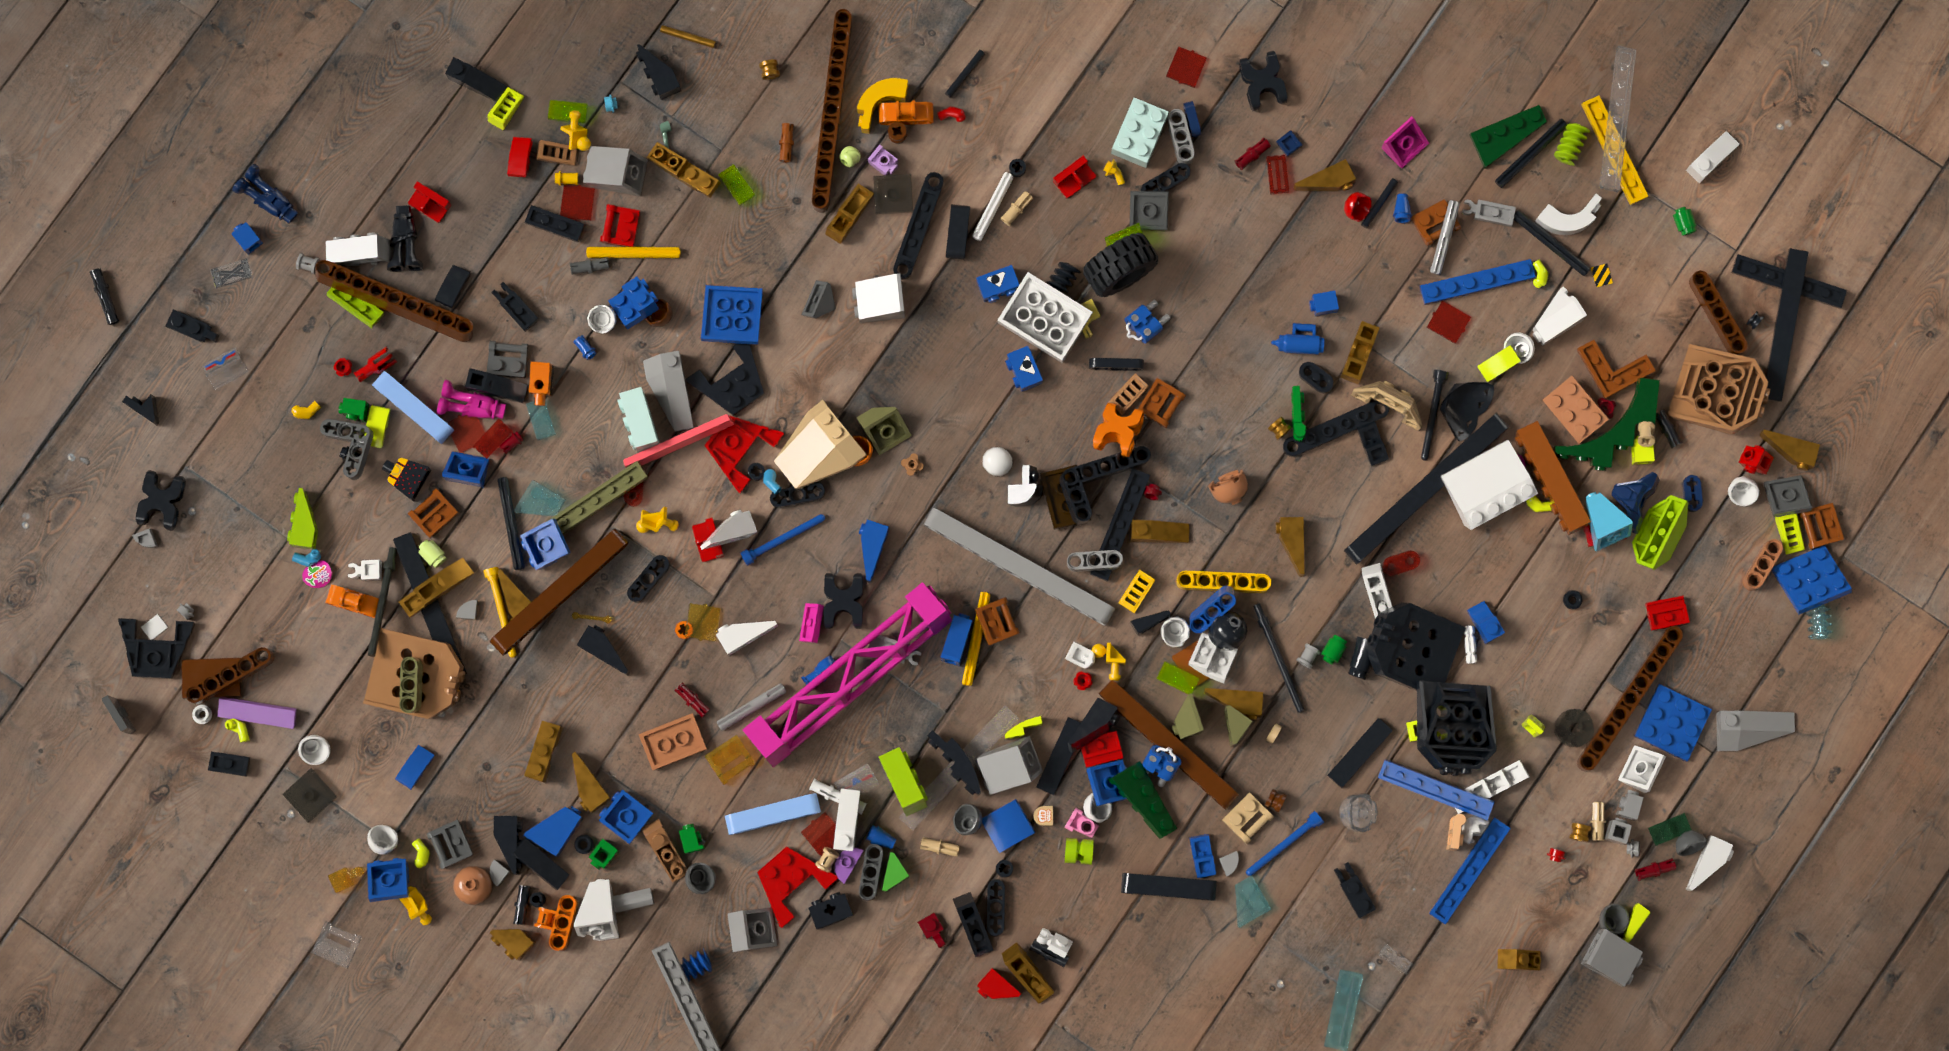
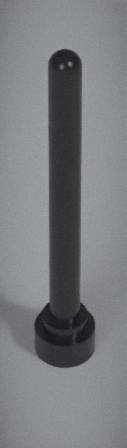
[1421,370,1449,461]

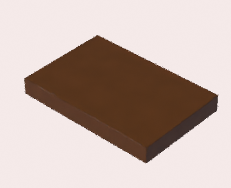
[182,658,241,699]

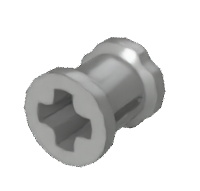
[296,253,320,274]
[1296,643,1321,669]

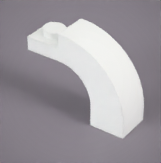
[1535,194,1602,235]

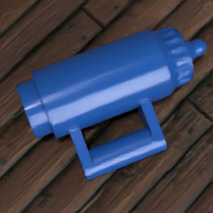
[1271,323,1324,355]

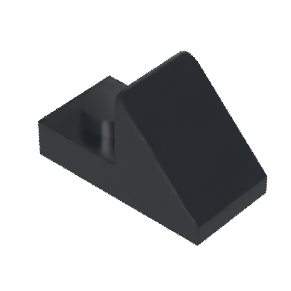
[122,394,159,426]

